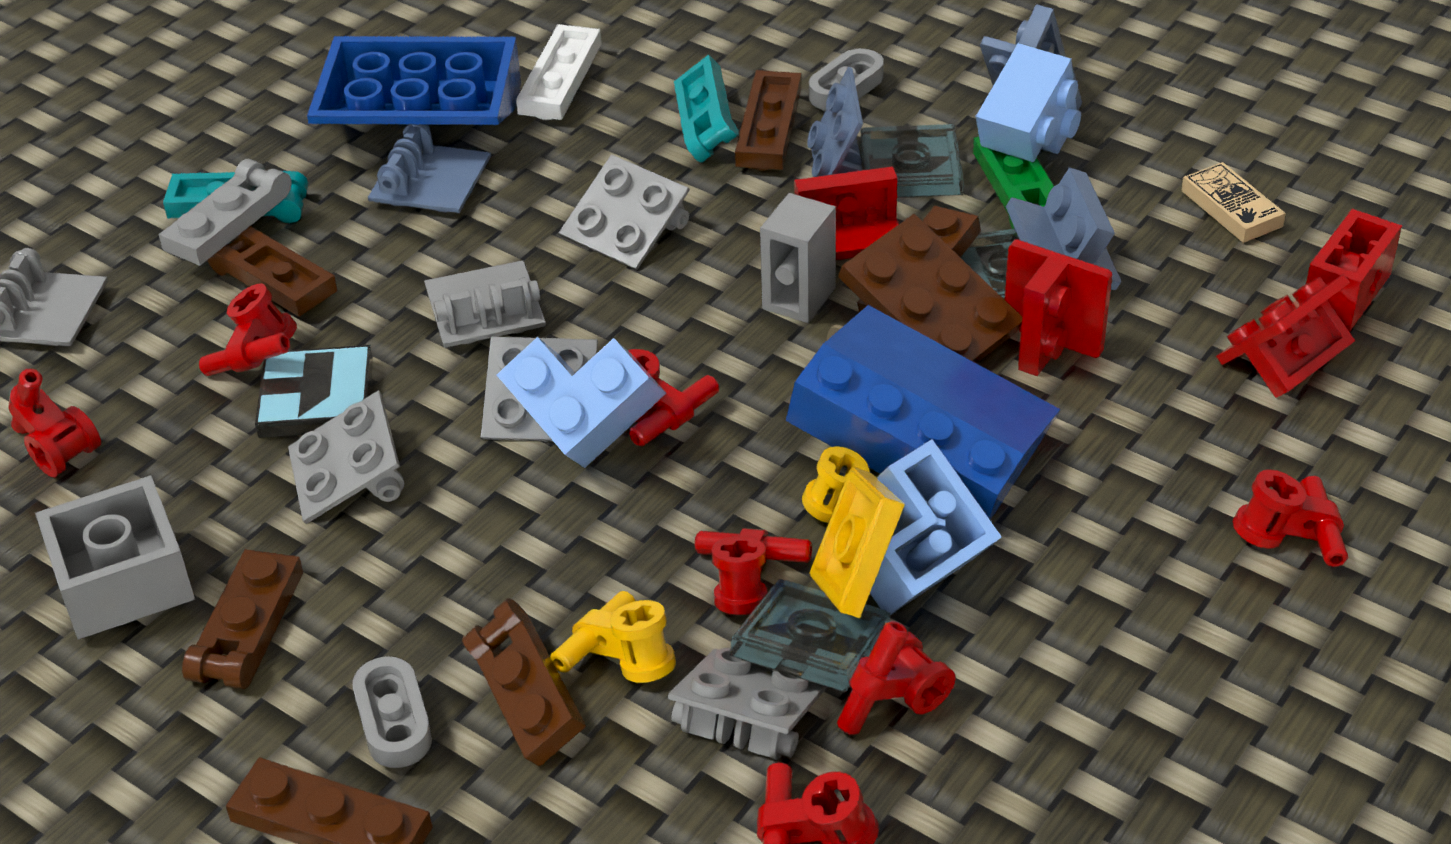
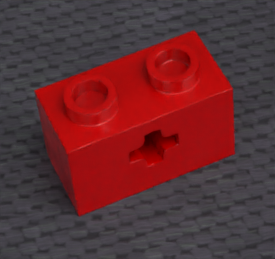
[1306,209,1402,331]

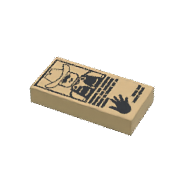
[1181,162,1286,243]

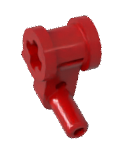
[199,284,297,376]
[628,349,719,447]
[8,369,101,477]
[1232,470,1348,567]
[695,528,813,615]
[837,621,956,735]
[757,762,879,844]

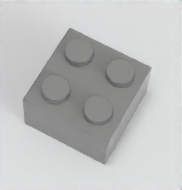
[35,475,195,640]

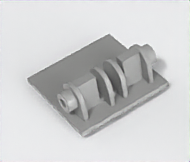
[559,154,690,270]
[0,248,108,346]
[424,260,546,348]
[481,337,598,441]
[288,390,404,524]
[668,648,828,760]

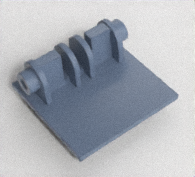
[807,67,863,177]
[368,124,491,213]

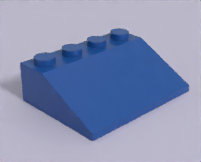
[307,36,521,125]
[785,305,1060,520]

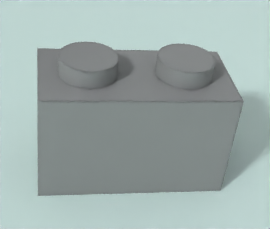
[760,193,836,324]

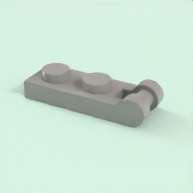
[158,159,291,266]

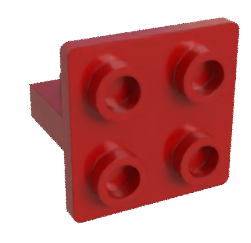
[794,166,899,260]
[1005,239,1113,377]
[1216,274,1355,398]

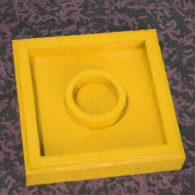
[810,467,905,618]

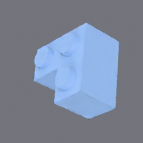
[976,43,1081,162]
[496,337,666,468]
[870,439,1002,617]

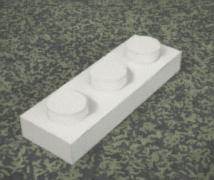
[516,24,601,120]

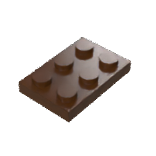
[838,214,1022,364]

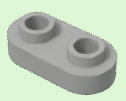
[809,49,884,112]
[353,657,432,768]

